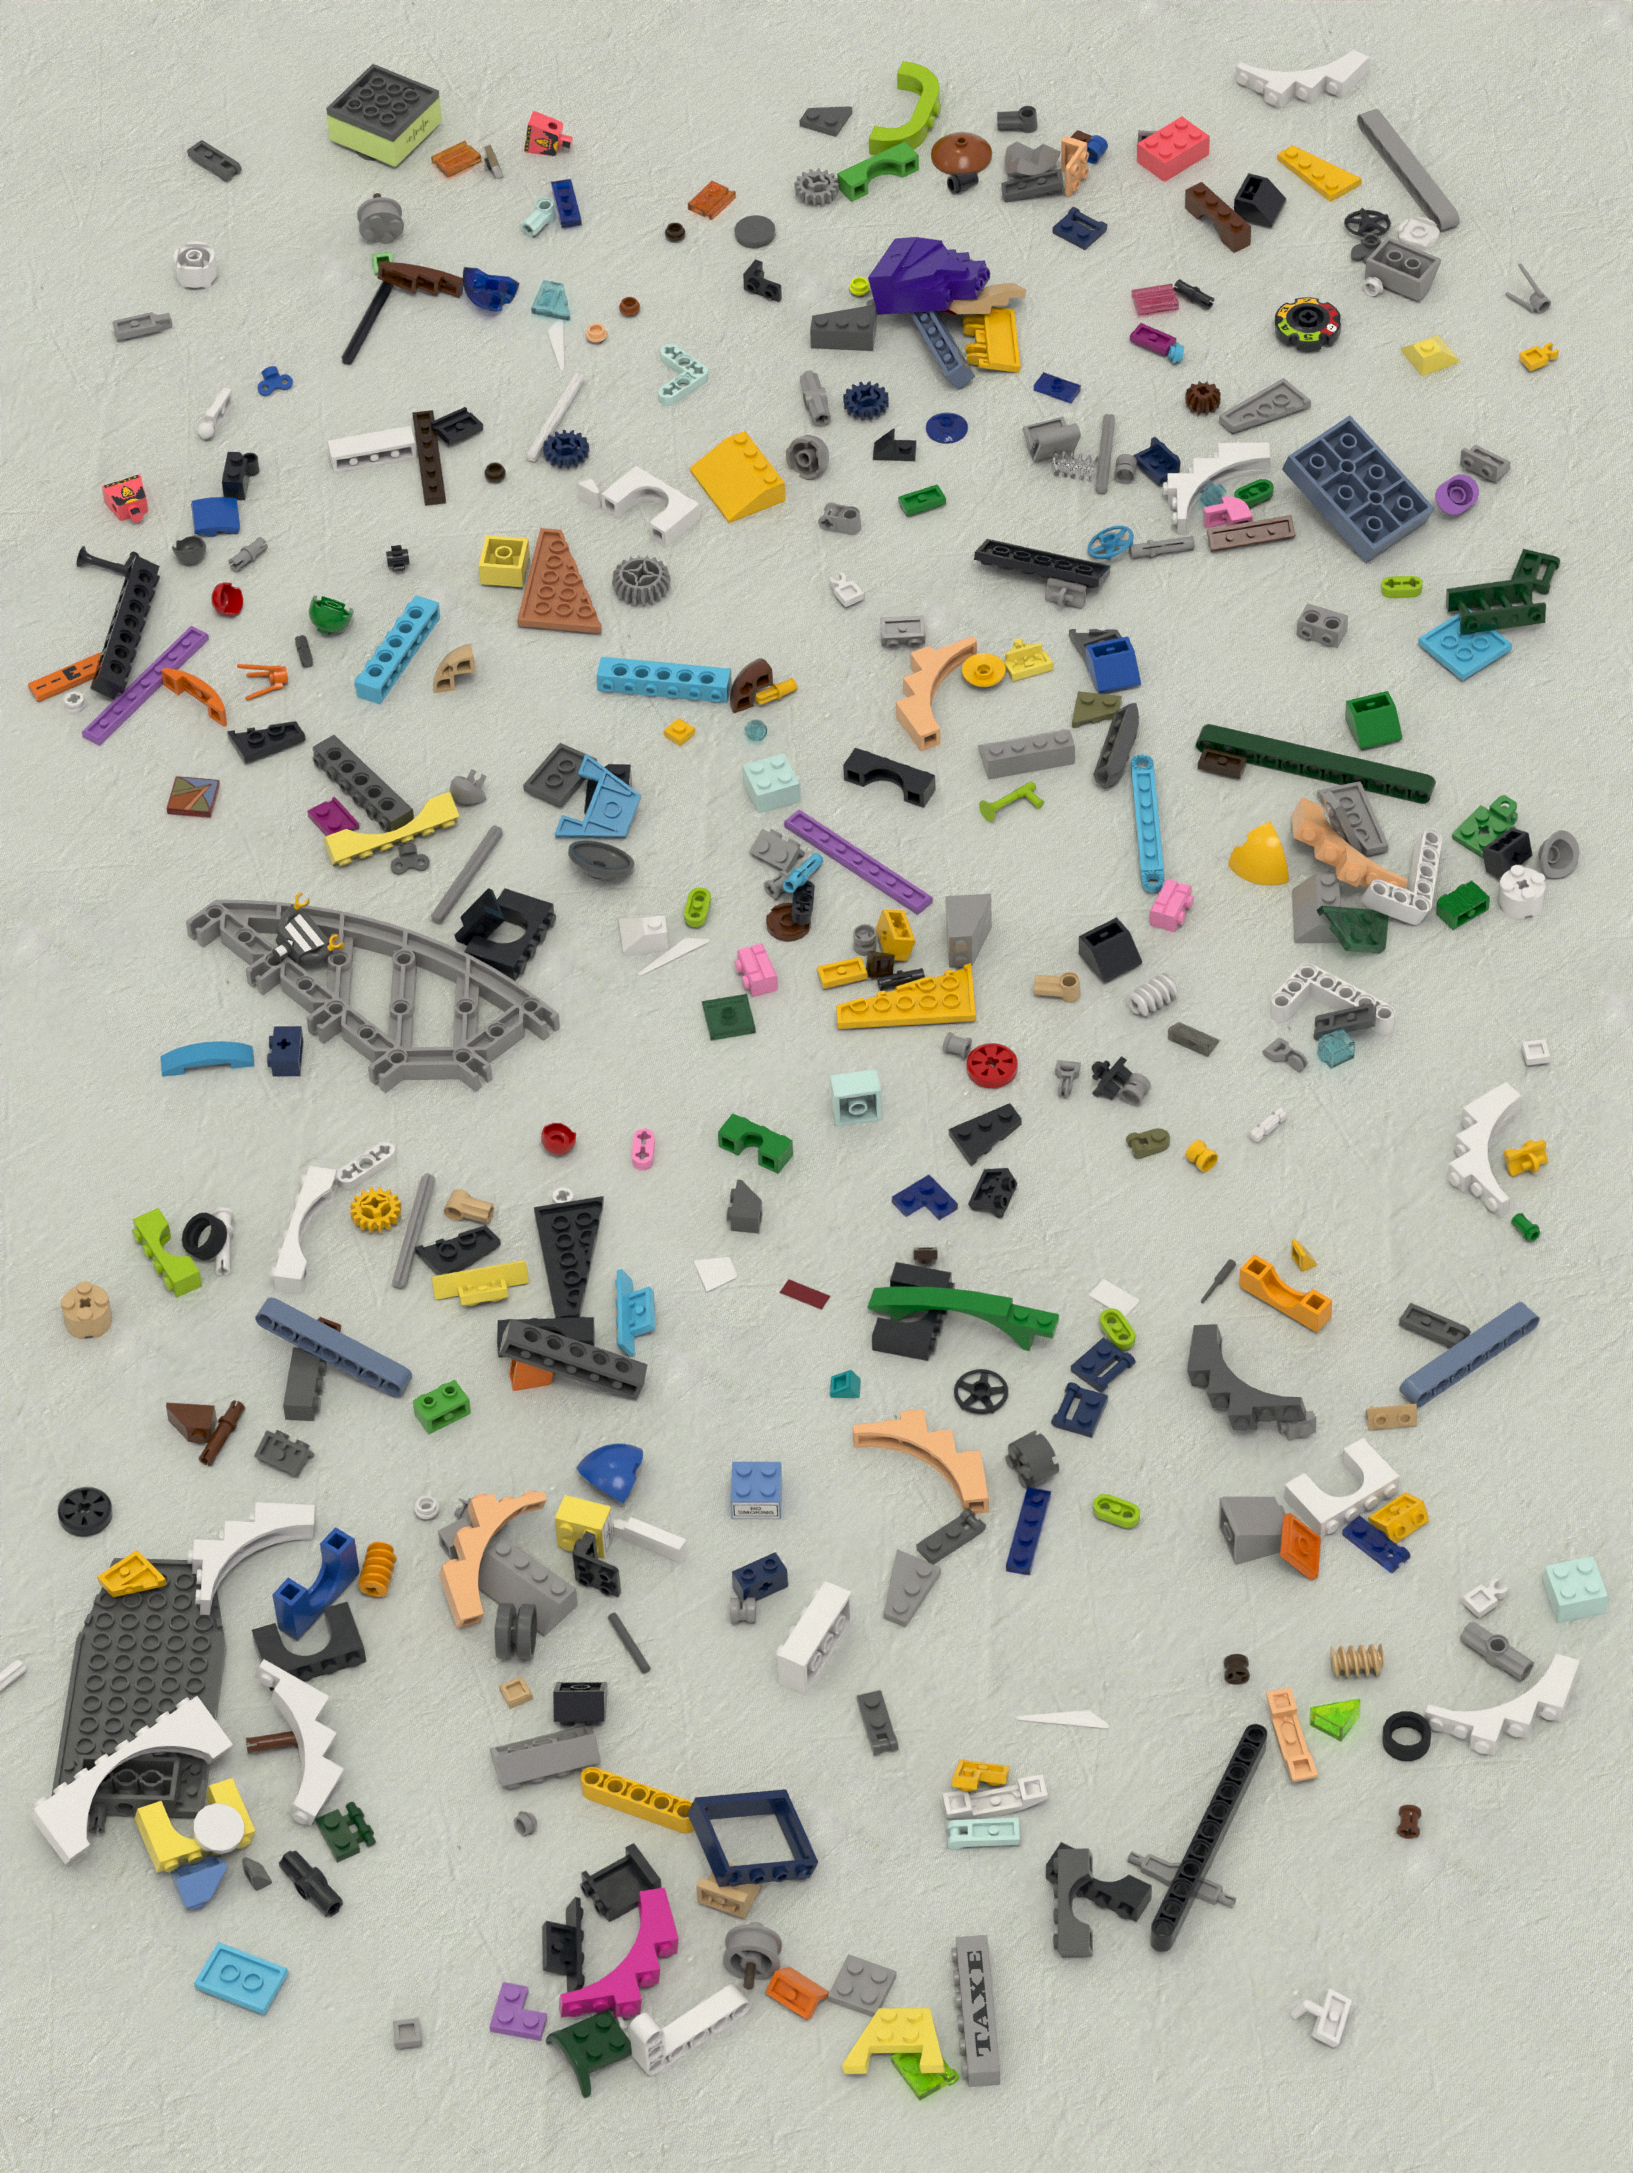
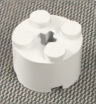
[173,241,217,288]
[1498,865,1546,920]

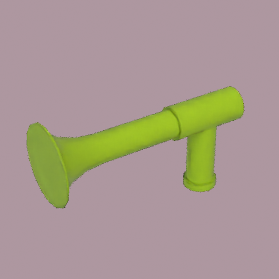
[979,781,1044,822]

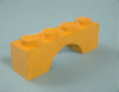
[1239,1254,1332,1333]

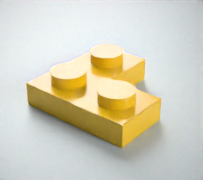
[952,1759,1010,1791]

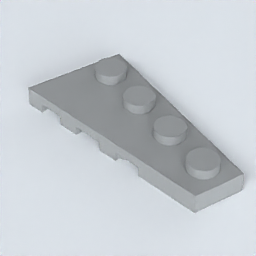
[1219,378,1311,433]

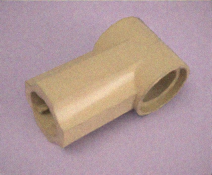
[1034,972,1081,1002]
[444,1189,495,1224]

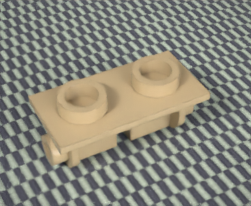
[1366,1403,1417,1430]

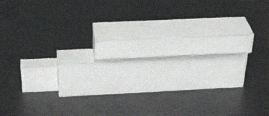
[612,1517,687,1564]

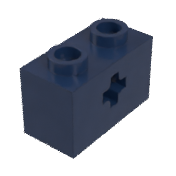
[267,1026,304,1077]
[732,1552,788,1601]

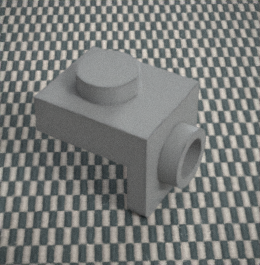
[1277,1410,1316,1441]

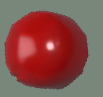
[211,582,243,616]
[541,1123,576,1155]

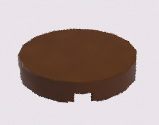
[766,903,811,942]

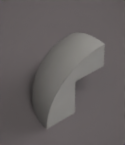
[1005,141,1061,177]

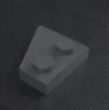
[799,106,853,137]
[1069,629,1122,661]

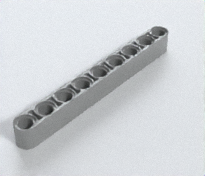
[1357,109,1460,231]

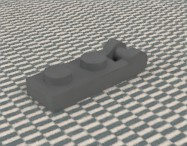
[187,140,242,182]
[1313,1003,1376,1041]
[1399,1303,1471,1349]
[916,1508,986,1565]
[857,1690,899,1755]

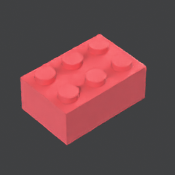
[1137,116,1210,182]

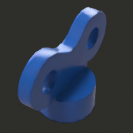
[257,366,293,396]

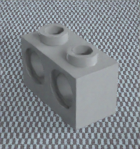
[1297,603,1348,648]

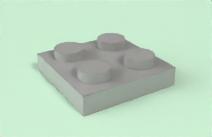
[828,1954,897,2017]

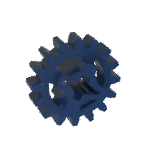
[843,381,889,420]
[543,430,589,469]

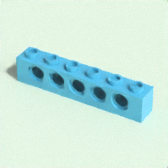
[354,595,440,705]
[596,657,732,703]

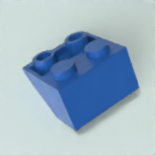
[1086,636,1141,694]

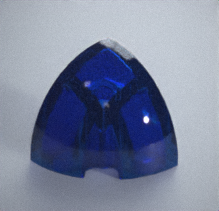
[463,267,520,312]

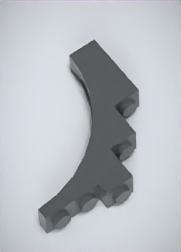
[1187,1324,1307,1431]

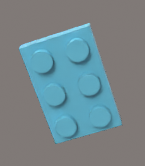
[194,1942,288,2015]

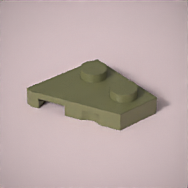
[1072,691,1122,728]

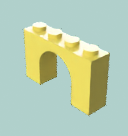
[135,1778,255,1873]

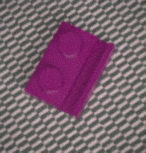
[307,796,359,836]

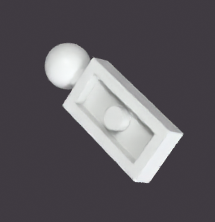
[197,388,234,439]

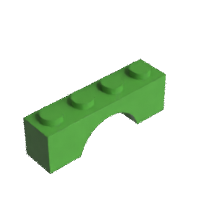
[837,142,919,202]

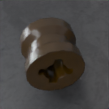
[1223,1654,1250,1685]

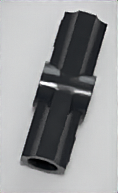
[279,1851,343,1917]

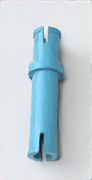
[783,853,823,893]

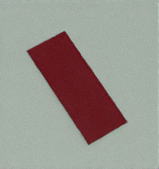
[780,1279,830,1310]

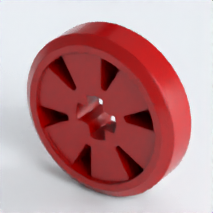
[967,1043,1018,1088]

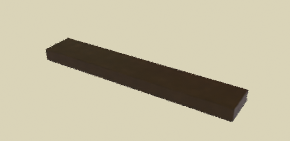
[412,410,446,506]

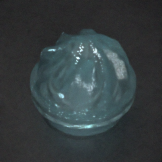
[744,719,767,741]

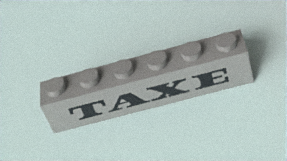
[951,1935,1000,2087]

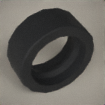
[181,1212,227,1260]
[1382,1711,1431,1761]

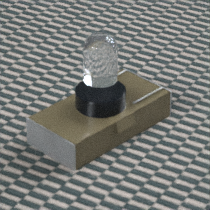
[472,144,503,179]

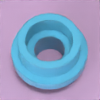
[1168,342,1184,364]

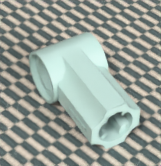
[520,197,556,237]

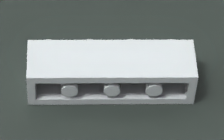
[327,426,417,473]

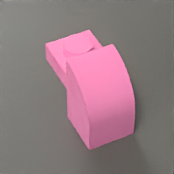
[1203,497,1253,528]

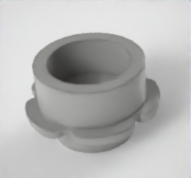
[514,1811,537,1836]

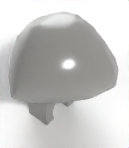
[450,769,487,804]

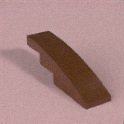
[378,261,464,298]

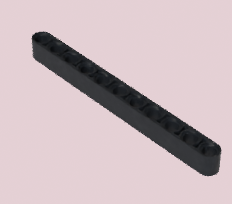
[1150,1724,1268,1952]

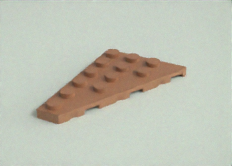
[517,528,602,633]

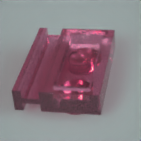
[1131,284,1179,316]

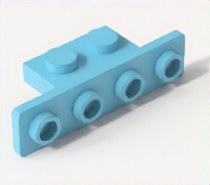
[615,1269,655,1357]

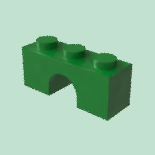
[718,1113,793,1174]

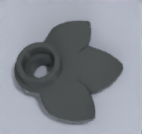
[1351,234,1381,264]

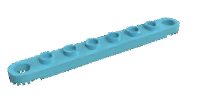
[1131,754,1164,893]

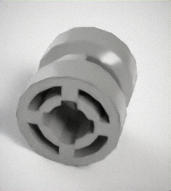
[1114,454,1137,484]
[853,924,876,956]
[1120,1073,1151,1106]
[730,1597,756,1623]

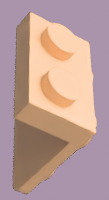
[1061,136,1089,197]

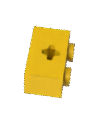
[875,909,916,961]

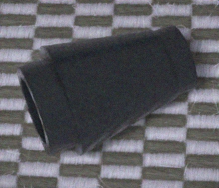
[947,172,979,193]

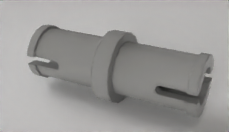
[228,537,268,571]

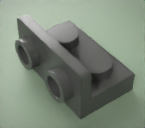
[254,1430,315,1477]

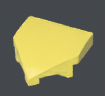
[1004,638,1054,681]

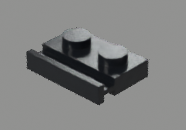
[431,407,483,446]

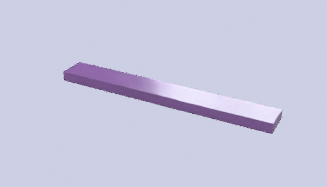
[82,626,209,746]
[784,809,933,915]

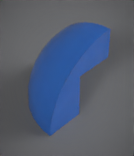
[576,1443,643,1504]

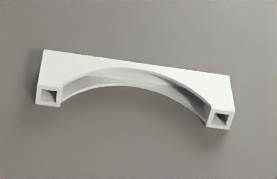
[29,1696,233,1865]

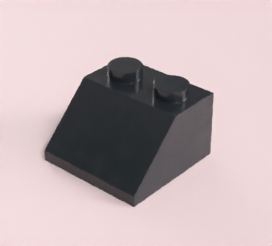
[553,1682,607,1726]

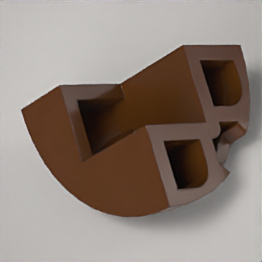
[730,658,773,713]

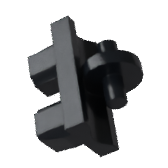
[1091,1056,1133,1100]

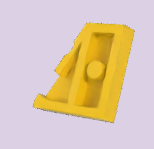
[97,1550,166,1597]

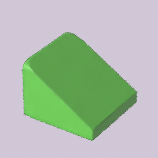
[372,252,394,275]

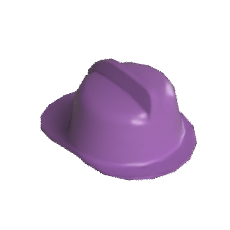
[1435,474,1479,515]

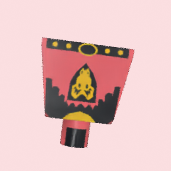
[524,111,573,156]
[102,474,148,523]

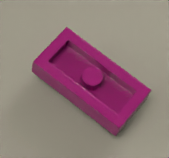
[1130,323,1176,356]

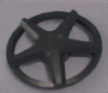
[1344,208,1391,237]
[954,1369,1008,1414]

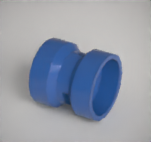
[1087,135,1108,164]

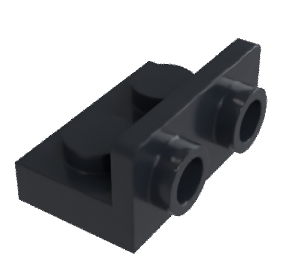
[968,1168,1017,1218]

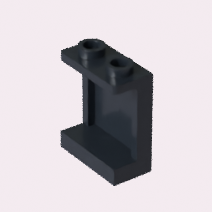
[580,1843,662,1923]

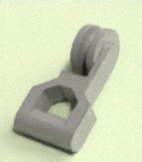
[1262,1037,1308,1071]
[1055,1060,1081,1097]

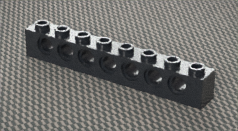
[90,555,160,700]

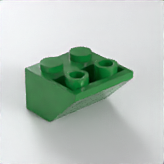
[1345,691,1402,750]

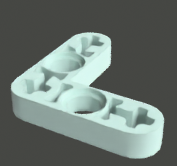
[658,344,708,406]

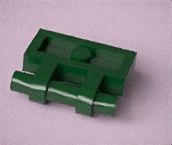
[315,1802,376,1863]

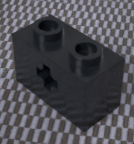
[1482,827,1533,877]

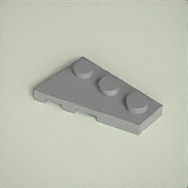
[884,1549,941,1628]

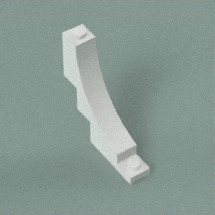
[255,1659,344,1827]

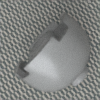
[786,435,829,479]

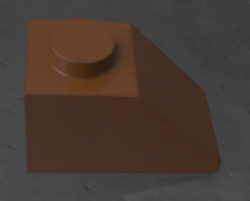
[166,1402,217,1444]

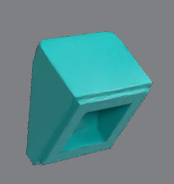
[830,1370,861,1398]

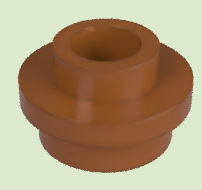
[619,297,640,316]

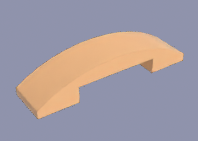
[1266,1687,1318,1782]

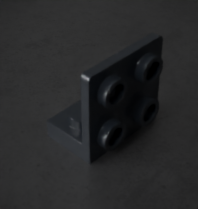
[454,888,505,946]

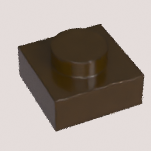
[914,1247,938,1264]

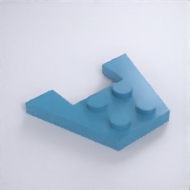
[554,754,641,838]

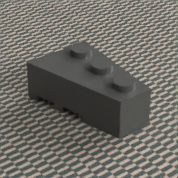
[810,304,877,351]

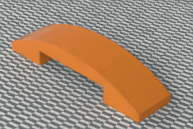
[161,668,227,727]

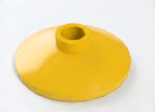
[962,653,1006,687]

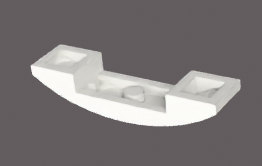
[942,1774,1048,1819]

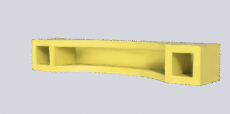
[323,792,460,866]

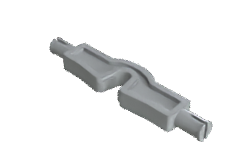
[1127,1851,1236,1908]

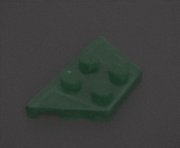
[1317,905,1389,954]

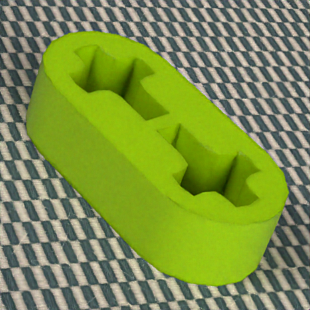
[1381,576,1423,598]

